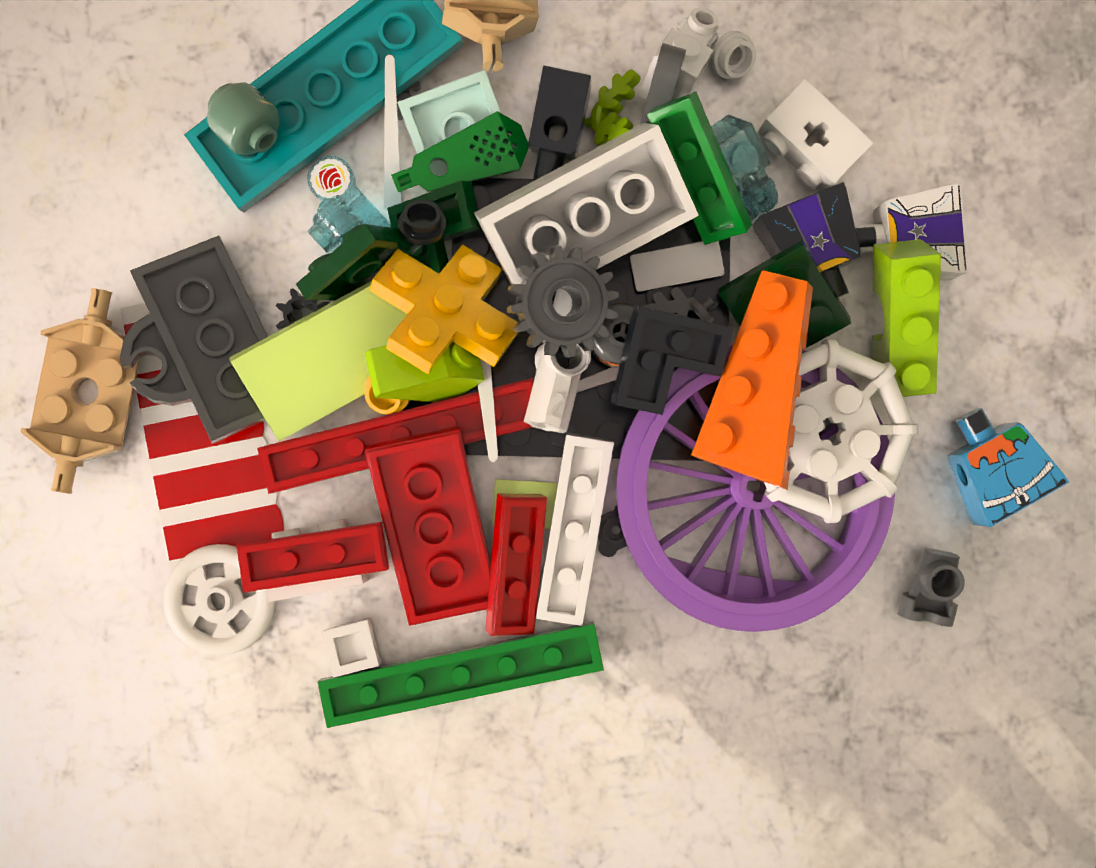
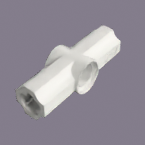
[524,289,591,433]

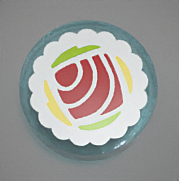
[307,156,356,205]

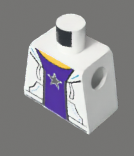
[855,183,968,280]

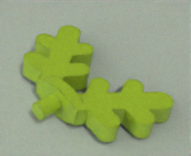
[584,69,641,146]

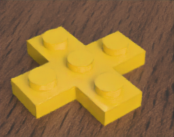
[369,244,518,374]

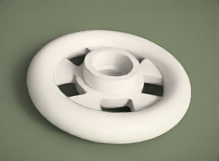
[164,544,276,655]

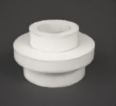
[711,31,756,79]

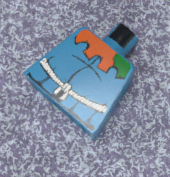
[948,408,1069,527]

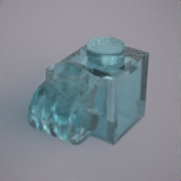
[711,114,778,221]
[307,185,391,254]

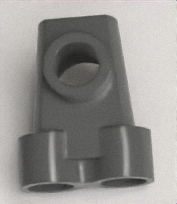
[897,548,965,627]

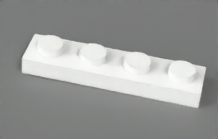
[536,432,614,626]

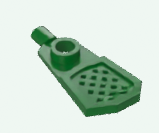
[391,111,529,193]

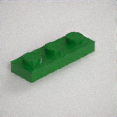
[647,91,752,245]

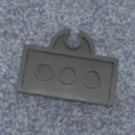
[120,236,268,444]

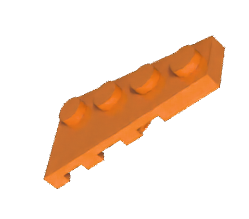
[691,270,813,490]

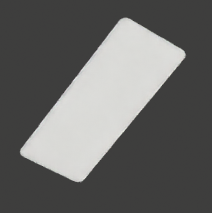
[630,241,725,292]

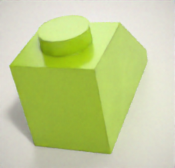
[365,342,485,402]

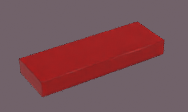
[485,493,547,636]
[236,522,389,593]

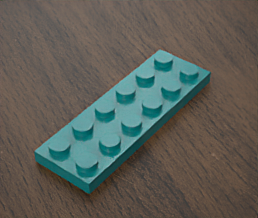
[184,0,464,212]

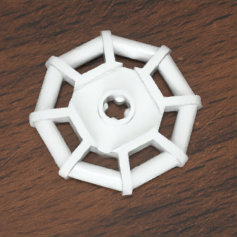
[764,339,919,523]

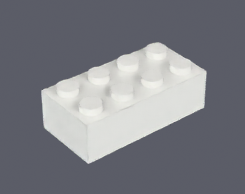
[474,123,699,291]

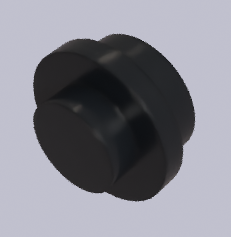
[398,200,447,245]

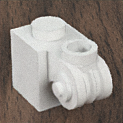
[637,7,719,100]

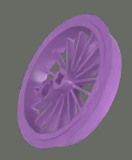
[616,345,895,632]

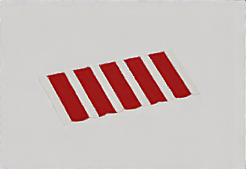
[120,303,284,572]

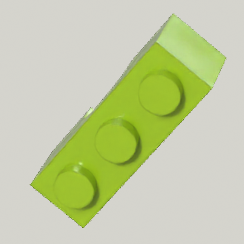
[872,239,941,397]

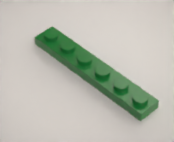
[317,622,604,728]

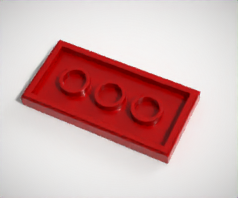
[365,426,491,626]

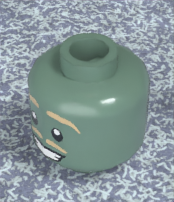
[207,82,280,156]

